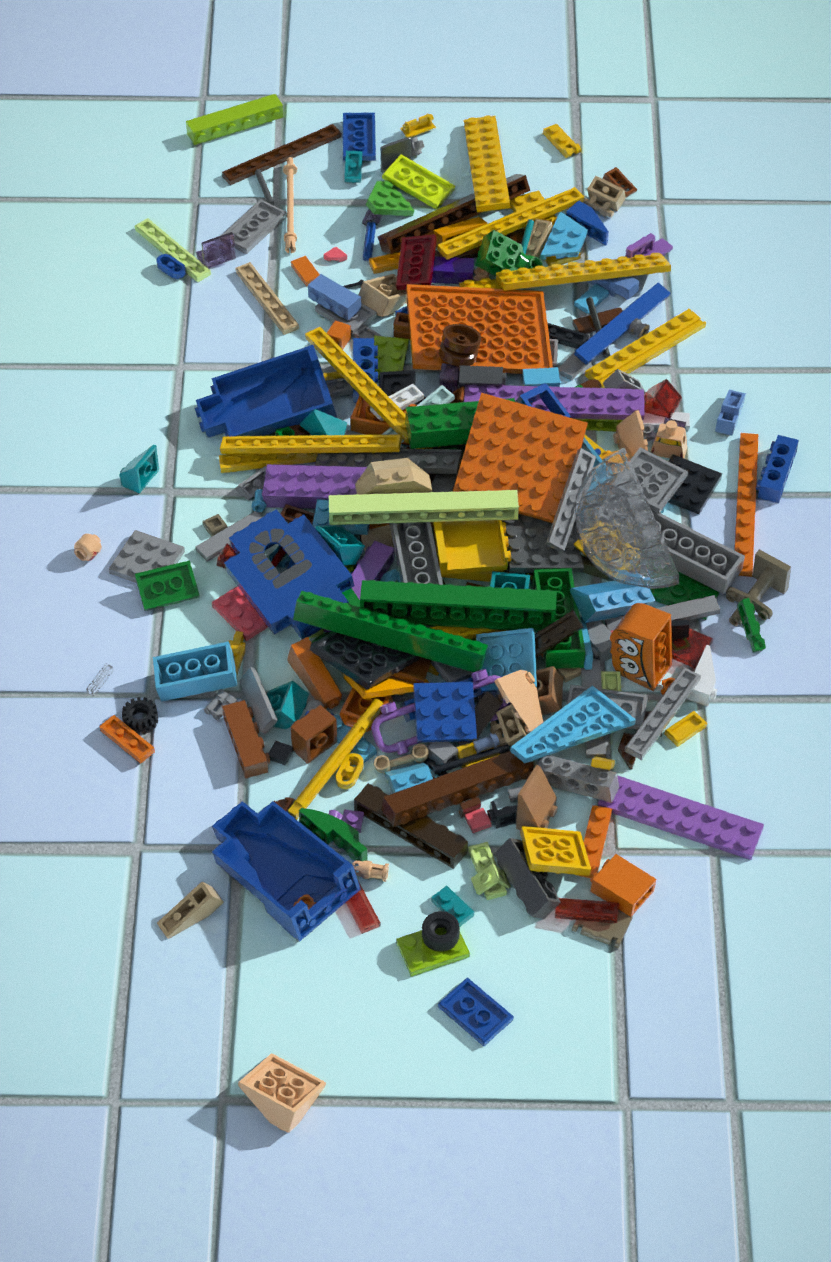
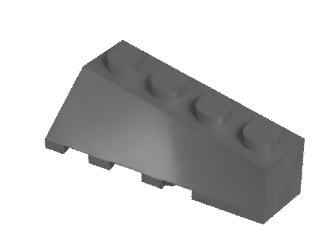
[494,838,561,919]

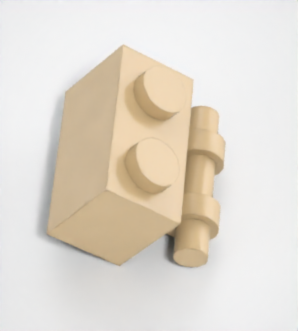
[583,176,626,218]
[490,704,527,755]

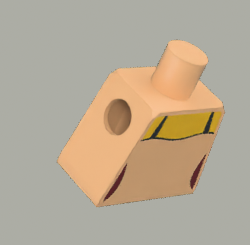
[650,420,687,458]

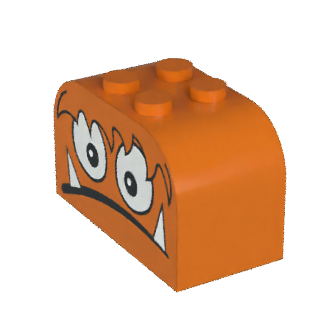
[610,603,672,691]

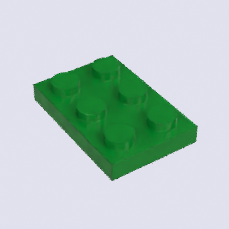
[135,560,200,611]

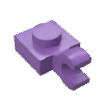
[328,809,364,833]

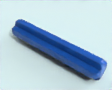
[363,222,376,261]

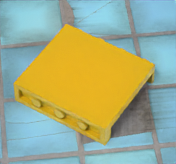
[432,520,511,575]

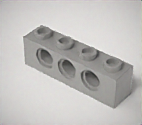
[537,755,619,803]

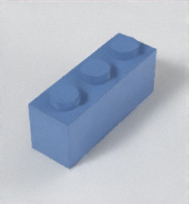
[308,274,361,320]

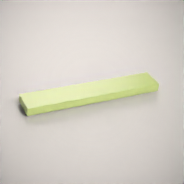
[135,218,211,283]

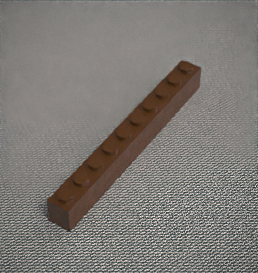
[377,174,531,254]

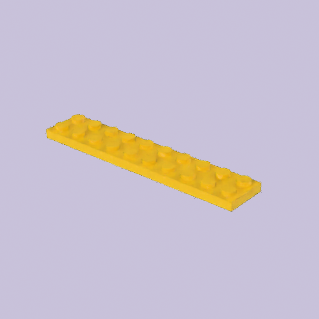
[463,115,510,212]
[496,253,671,291]

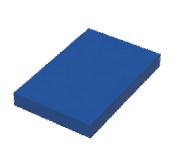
[438,977,514,1047]

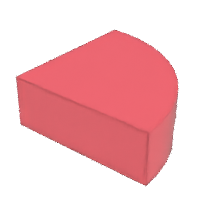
[323,246,347,262]

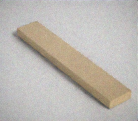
[235,262,299,335]

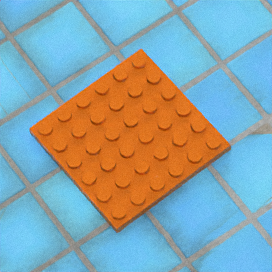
[453,393,588,523]

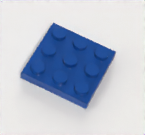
[413,682,477,743]

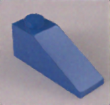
[566,201,609,246]

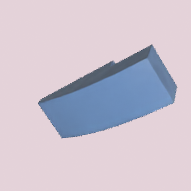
[587,276,639,300]
[715,390,746,436]

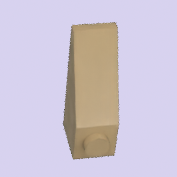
[157,882,224,939]

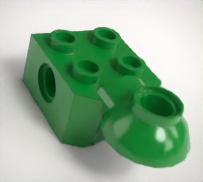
[475,230,543,276]

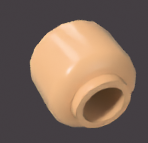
[74,533,102,561]

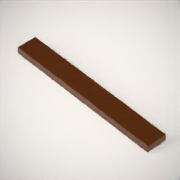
[222,124,342,186]

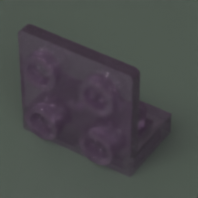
[196,232,236,268]

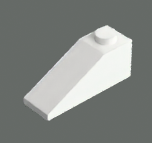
[686,645,718,706]

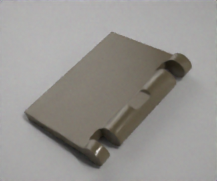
[572,899,633,948]

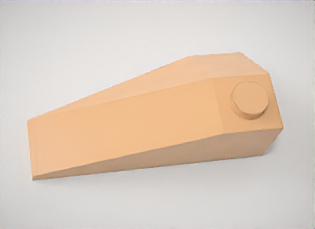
[494,670,543,734]

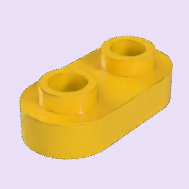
[336,753,364,789]

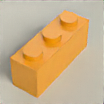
[433,217,488,247]

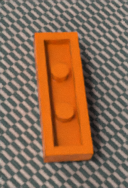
[99,715,155,764]

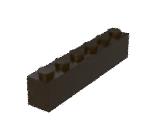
[354,783,468,869]

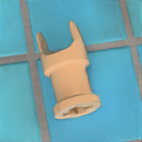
[352,860,389,882]

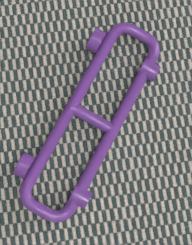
[371,669,511,755]

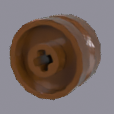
[439,324,482,367]

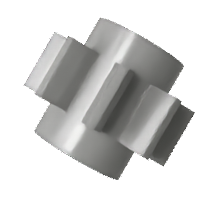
[411,137,425,157]

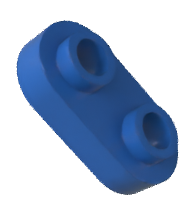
[156,254,186,279]

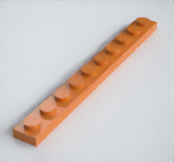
[734,433,759,577]

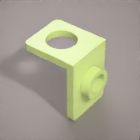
[471,864,511,895]

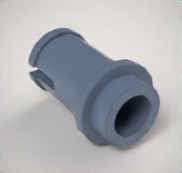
[473,733,500,753]

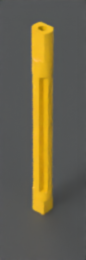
[288,698,383,820]

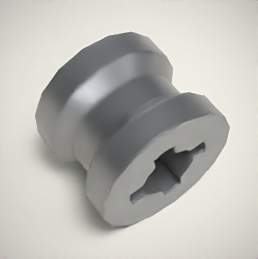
[628,318,650,339]

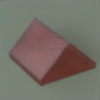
[644,378,682,419]

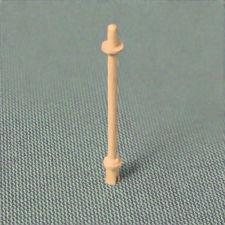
[283,157,297,254]

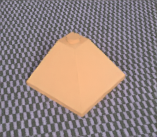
[238,1053,326,1133]

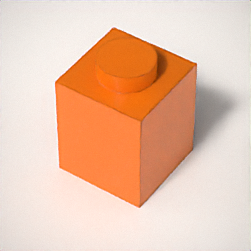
[327,320,351,349]

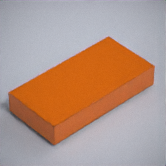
[290,256,320,286]

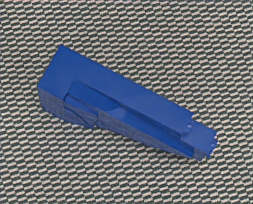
[195,345,338,438]
[212,801,361,942]

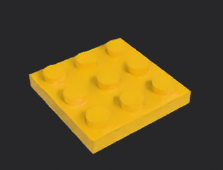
[520,826,591,876]

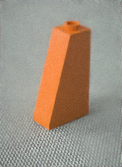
[287,637,342,709]

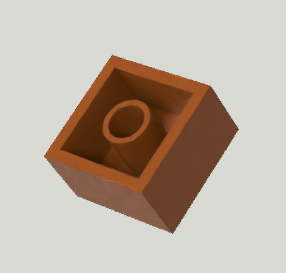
[291,705,337,764]

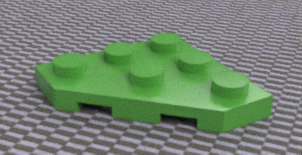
[365,180,415,216]

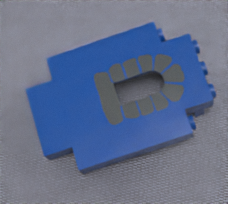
[224,509,355,640]

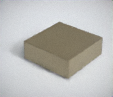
[202,514,228,537]

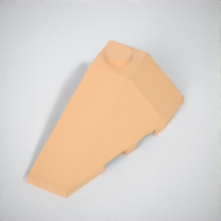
[613,410,648,462]

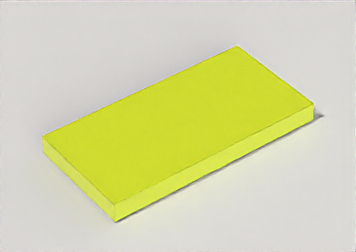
[382,154,456,210]

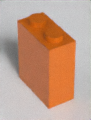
[590,854,657,917]

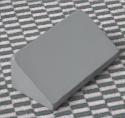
[235,466,266,500]

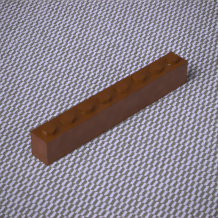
[382,751,534,827]

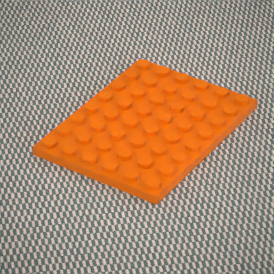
[406,284,553,374]

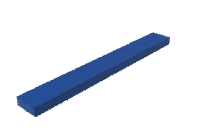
[574,282,671,366]

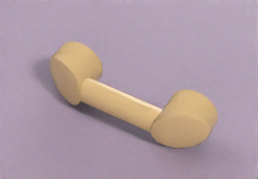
[374,744,429,773]

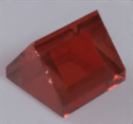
[216,543,236,569]

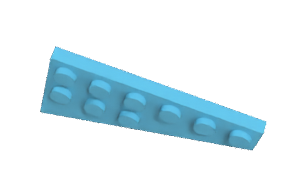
[510,685,636,763]

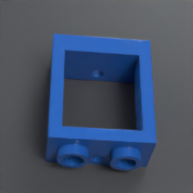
[515,383,571,418]

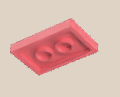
[212,586,268,641]

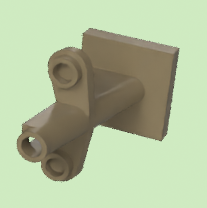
[725,549,791,626]

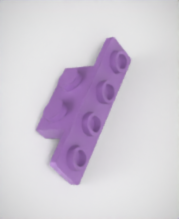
[625,233,673,258]

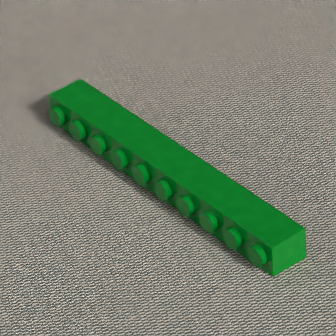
[293,591,488,672]

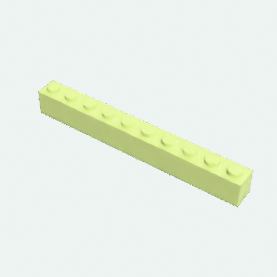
[329,490,519,525]

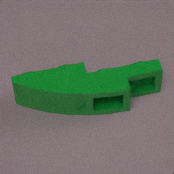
[299,808,368,861]

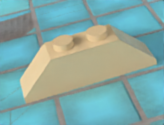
[355,458,432,495]

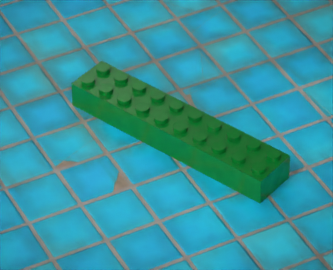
[360,580,557,632]

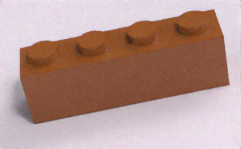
[222,700,270,779]

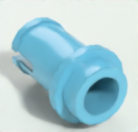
[252,489,266,513]

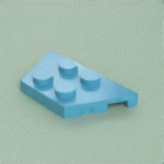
[540,212,588,260]

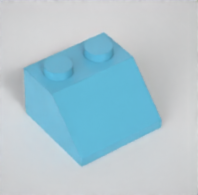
[384,762,433,794]

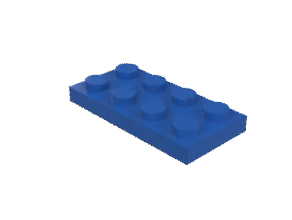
[343,112,376,161]

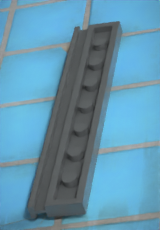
[315,449,463,474]

